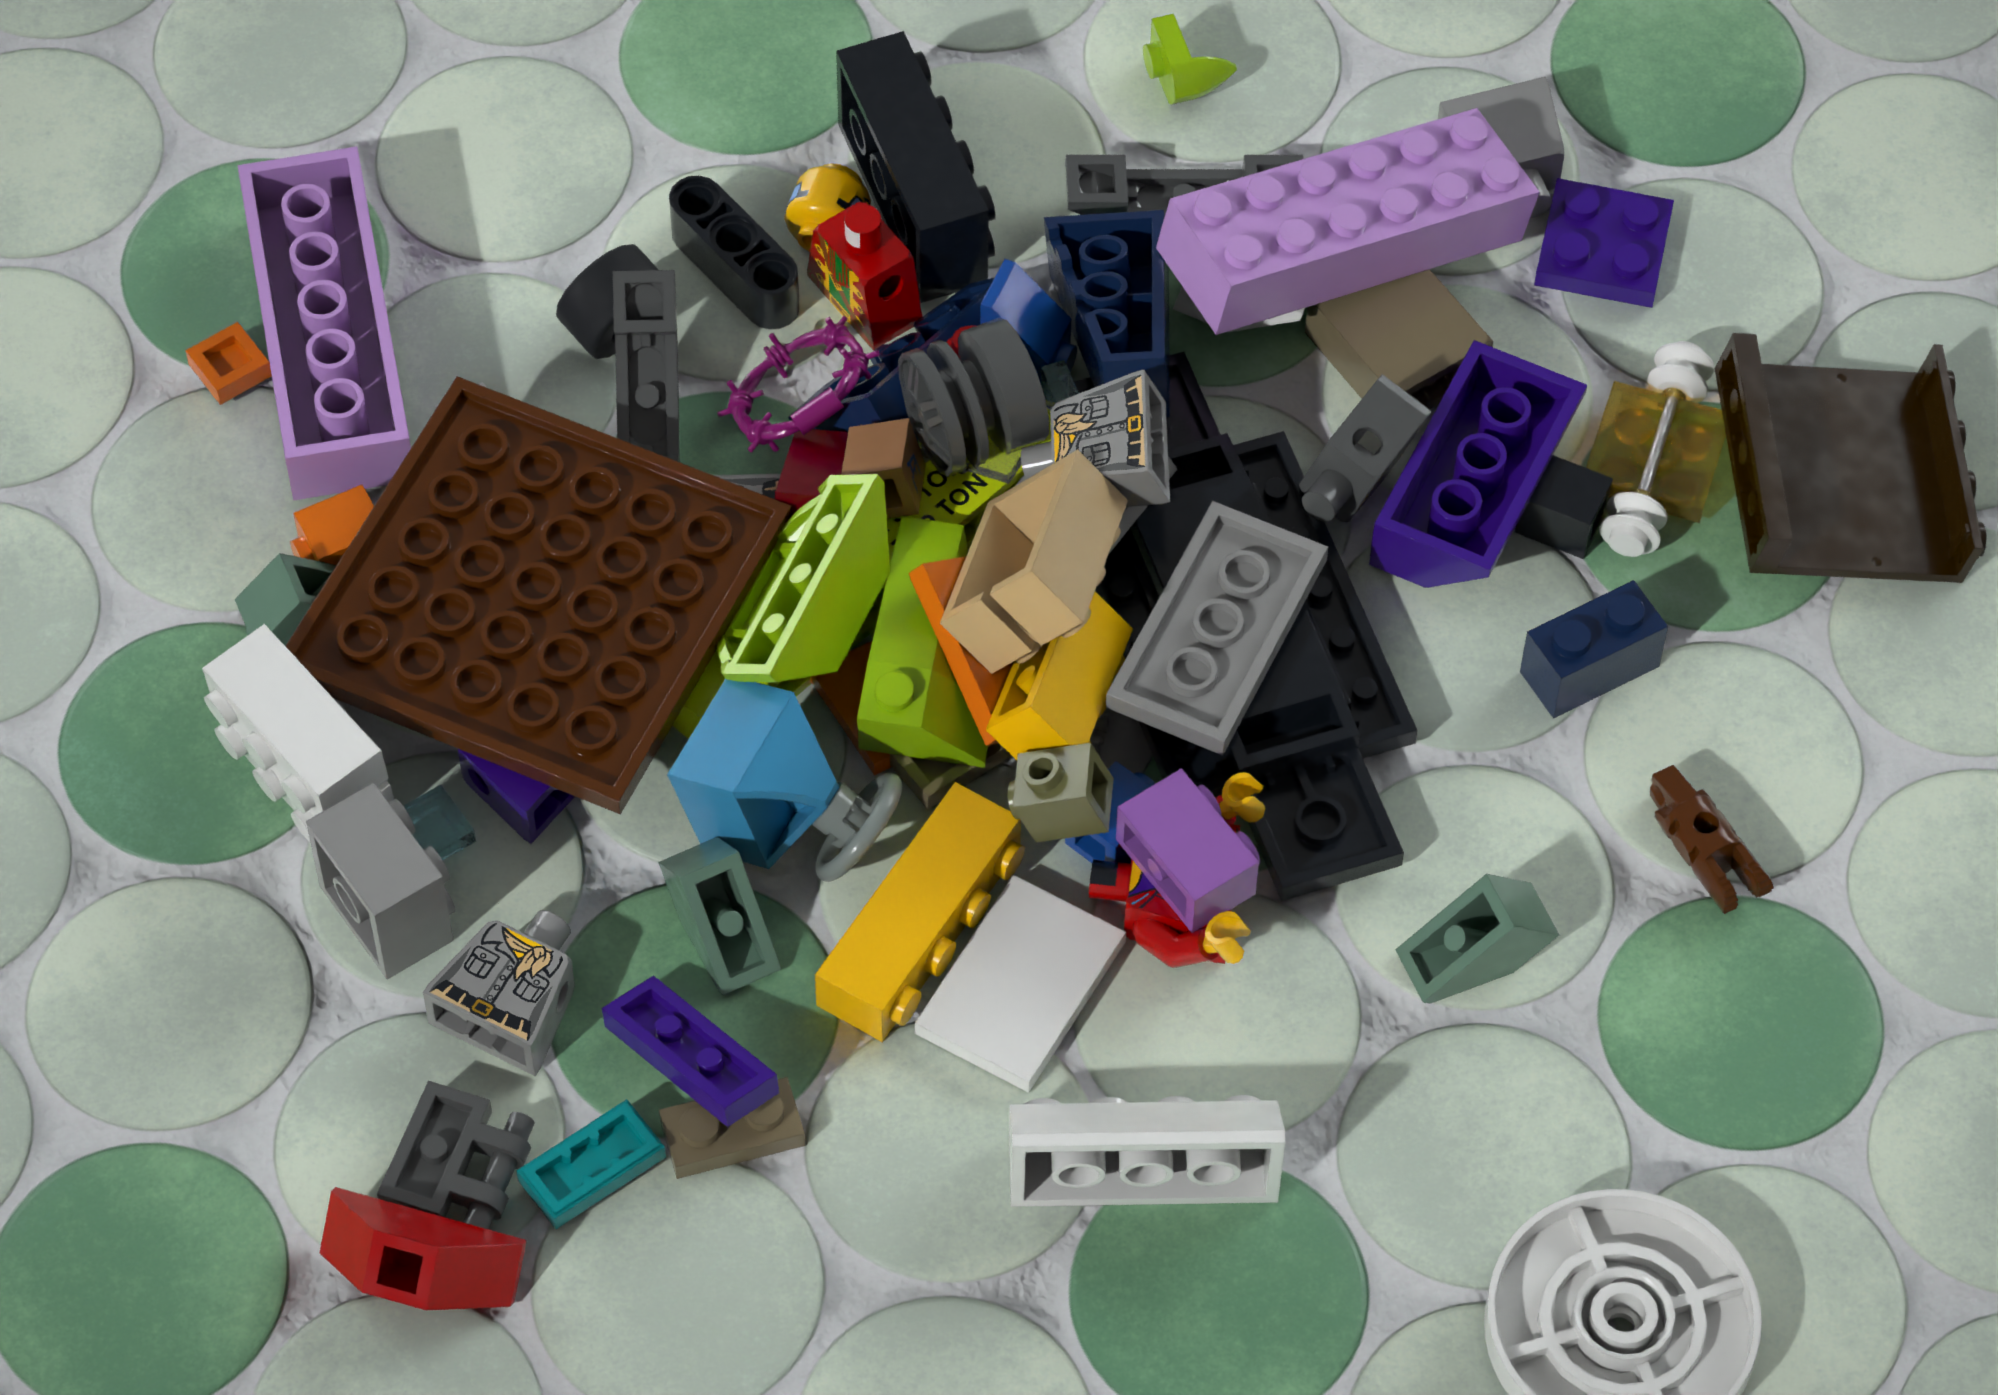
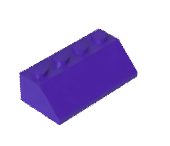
[1369,340,1587,588]

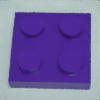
[1534,178,1674,308]

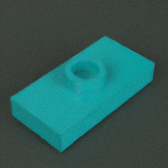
[517,1099,666,1229]

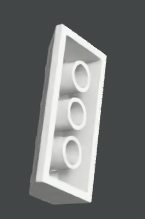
[1009,1095,1285,1207]

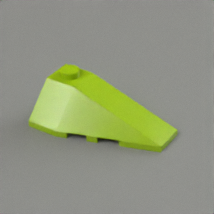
[857,516,989,768]

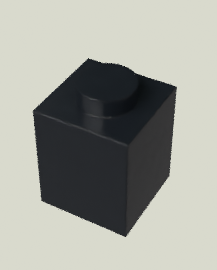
[1515,455,1613,559]

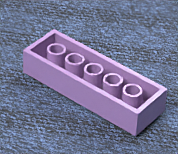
[1156,108,1540,335]
[237,146,411,501]

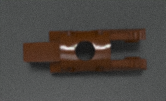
[1650,765,1774,914]

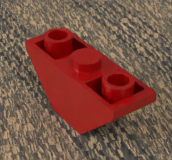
[319,1187,527,1311]

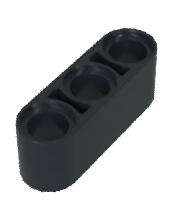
[669,175,800,330]

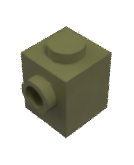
[1008,743,1114,843]

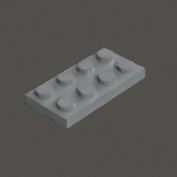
[1106,501,1328,755]

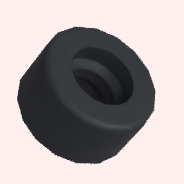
[556,244,658,359]

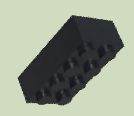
[836,31,996,303]

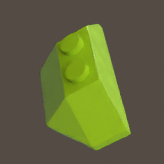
[717,474,890,682]

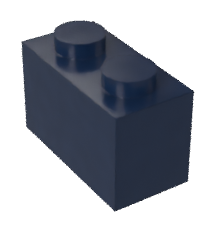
[1520,580,1668,719]

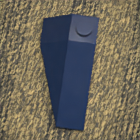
[788,277,995,454]

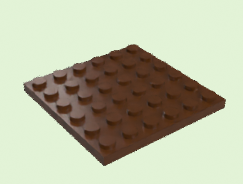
[286,376,792,815]

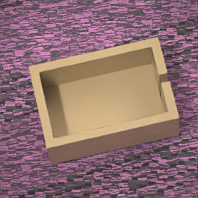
[940,449,1128,674]

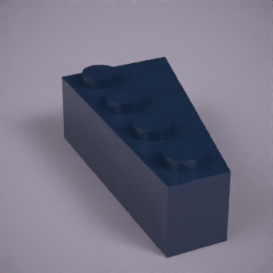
[1043,210,1170,417]

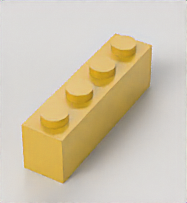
[815,782,1025,1043]

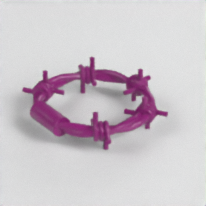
[717,316,880,453]

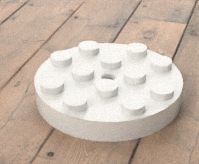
[1484,1189,1762,1395]

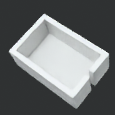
[202,624,394,842]

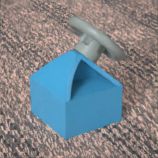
[667,679,902,882]

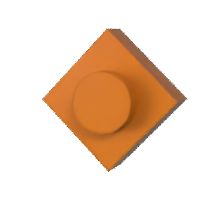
[185,322,272,405]

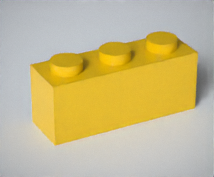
[986,591,1133,760]

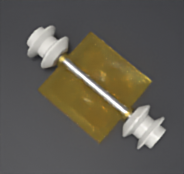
[1586,341,1726,557]

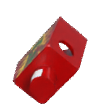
[807,202,922,351]

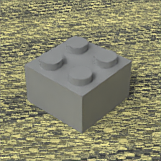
[306,783,455,979]

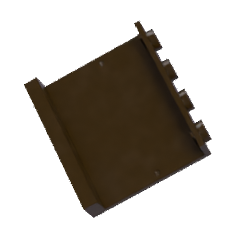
[1714,333,1987,583]

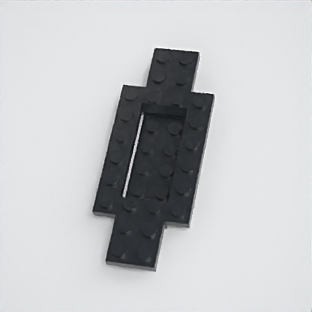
[1069,352,1418,901]

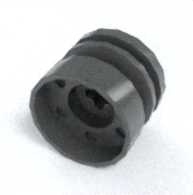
[898,318,1049,477]

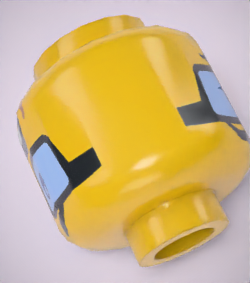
[784,163,871,252]

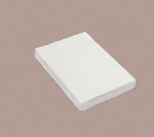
[915,875,1126,1093]

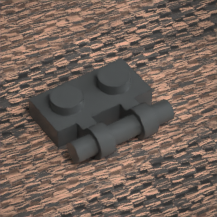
[377,1080,535,1229]

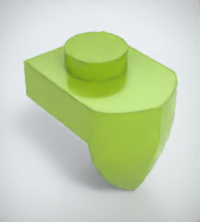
[1143,13,1237,105]

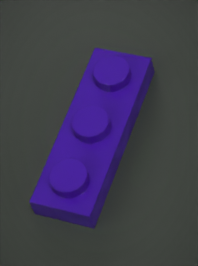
[602,975,780,1127]

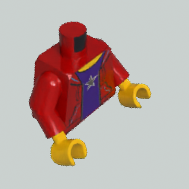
[1089,772,1265,968]

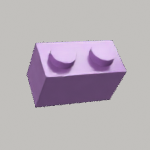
[1116,768,1260,933]

